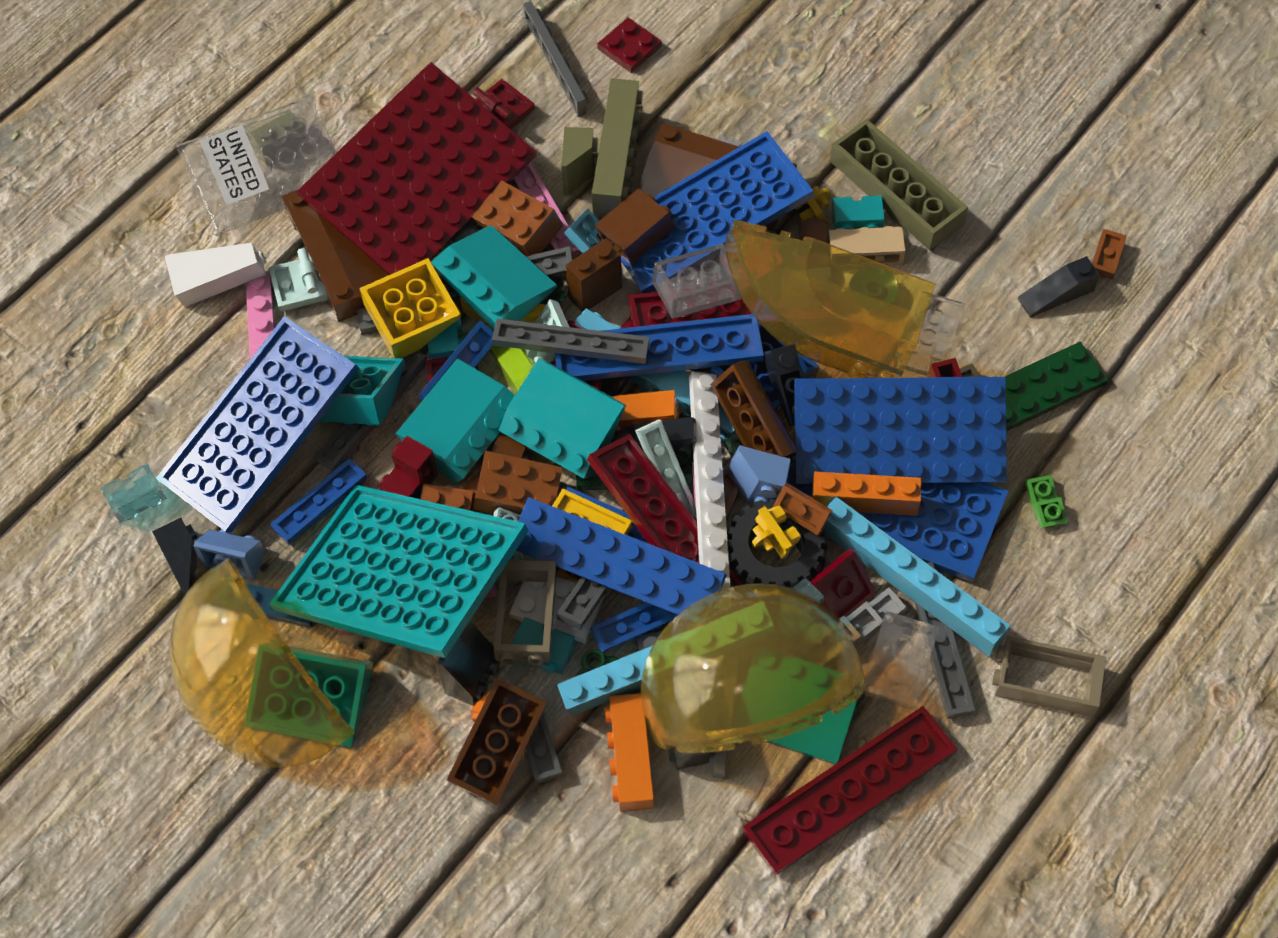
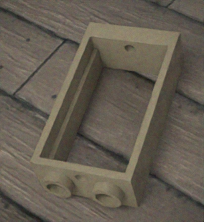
[494,560,557,665]
[992,636,1106,717]

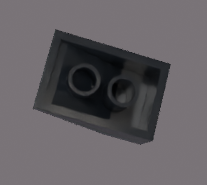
[437,621,500,706]

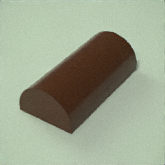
[710,360,798,459]
[446,678,547,805]

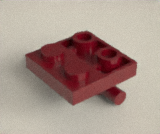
[473,78,535,129]

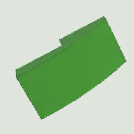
[1024,475,1068,528]

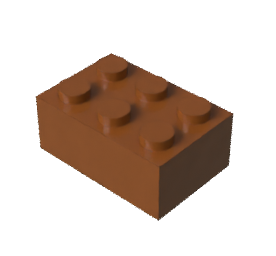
[472,180,563,256]
[473,451,563,515]

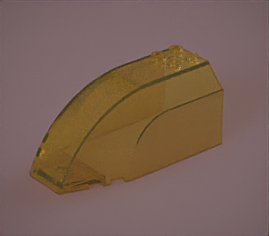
[725,220,936,378]

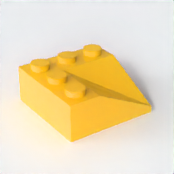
[360,259,461,358]

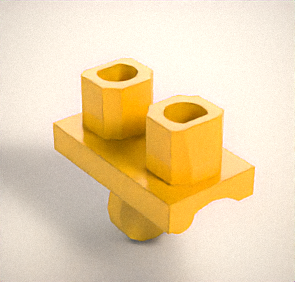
[795,186,831,224]
[752,506,801,559]

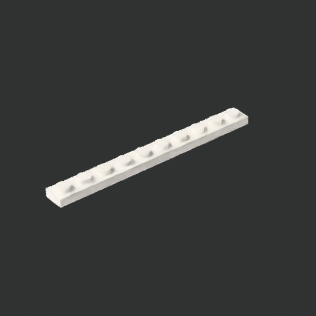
[689,371,731,609]

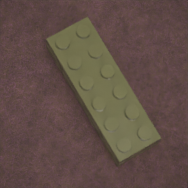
[592,78,643,221]
[830,119,968,250]

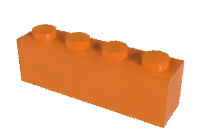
[611,390,679,437]
[812,472,921,516]
[604,693,654,812]

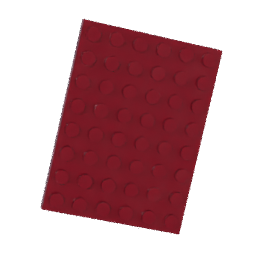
[296,62,537,275]

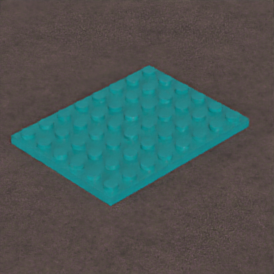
[269,485,529,658]

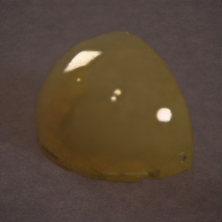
[169,558,355,767]
[641,584,866,753]

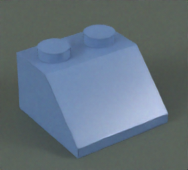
[727,445,790,504]
[193,530,265,580]

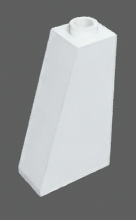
[165,243,267,307]

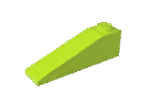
[489,345,535,395]

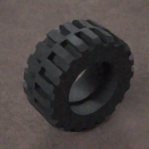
[727,498,828,605]

